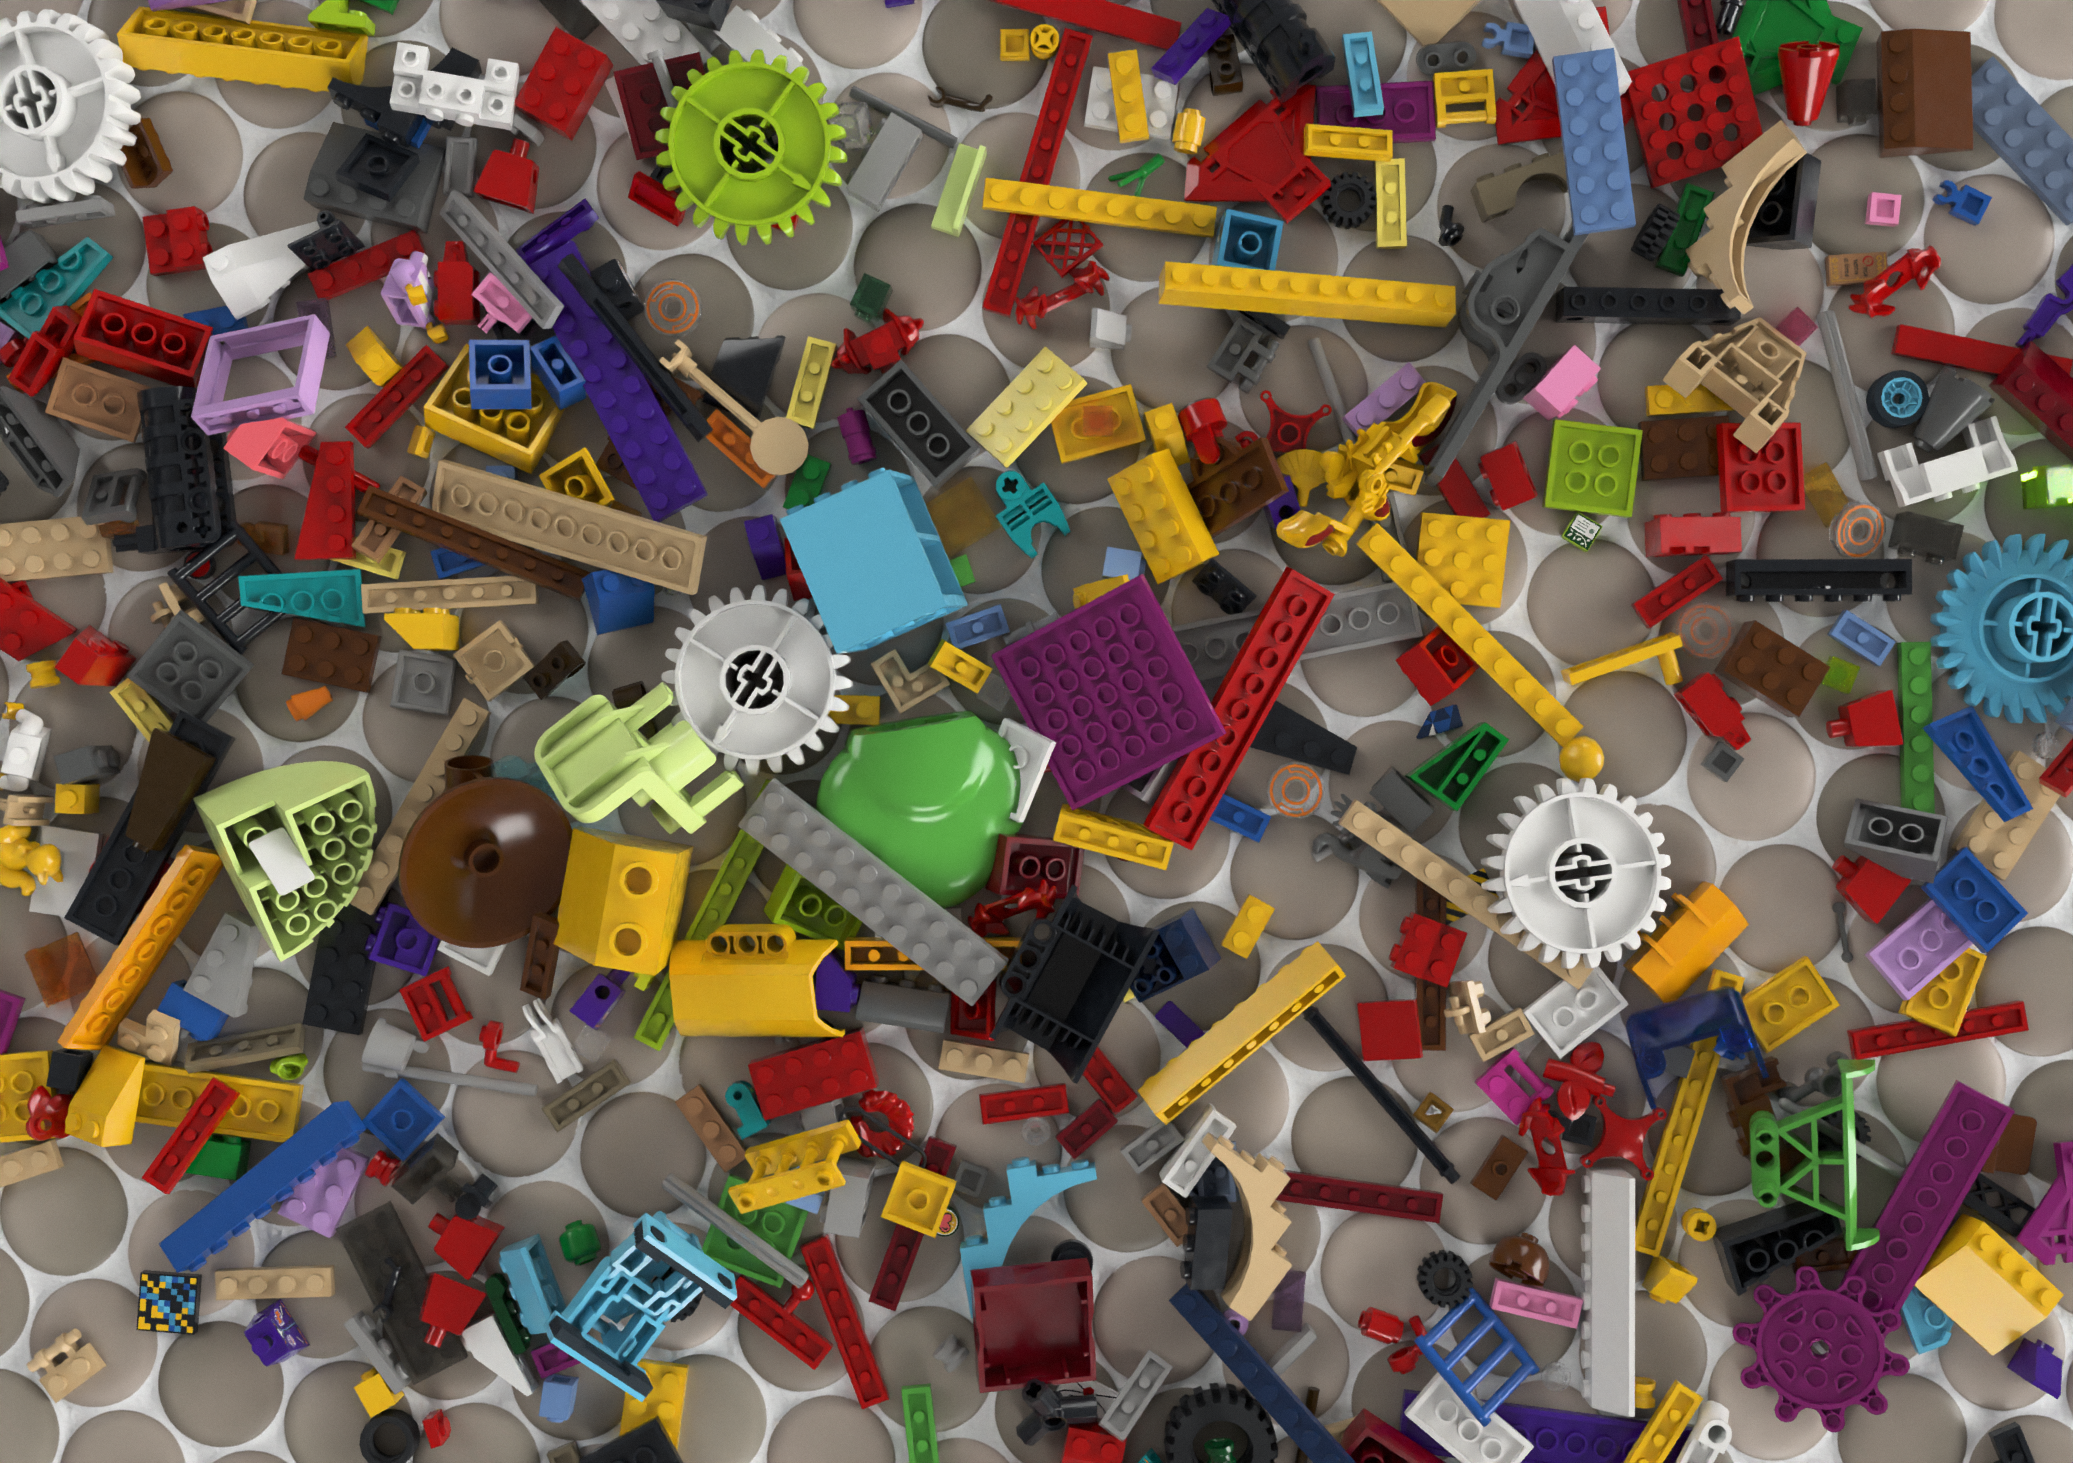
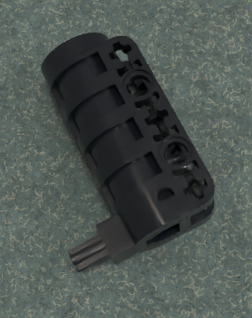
[1211,0,1336,103]
[112,386,237,555]

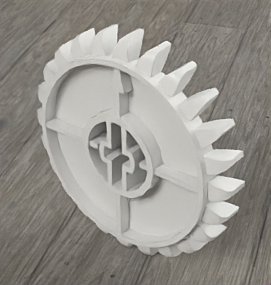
[661,585,853,775]
[1481,778,1671,969]

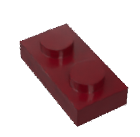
[1055,1098,1118,1160]

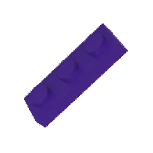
[1151,8,1231,85]
[515,198,599,265]

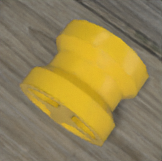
[1030,24,1059,60]
[26,660,61,689]
[1681,1207,1717,1241]
[1635,1377,1656,1409]

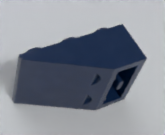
[1130,908,1221,1003]

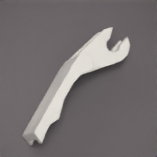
[522,998,583,1084]

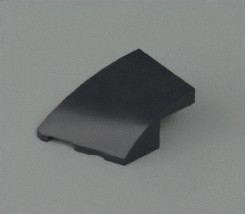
[702,335,786,420]

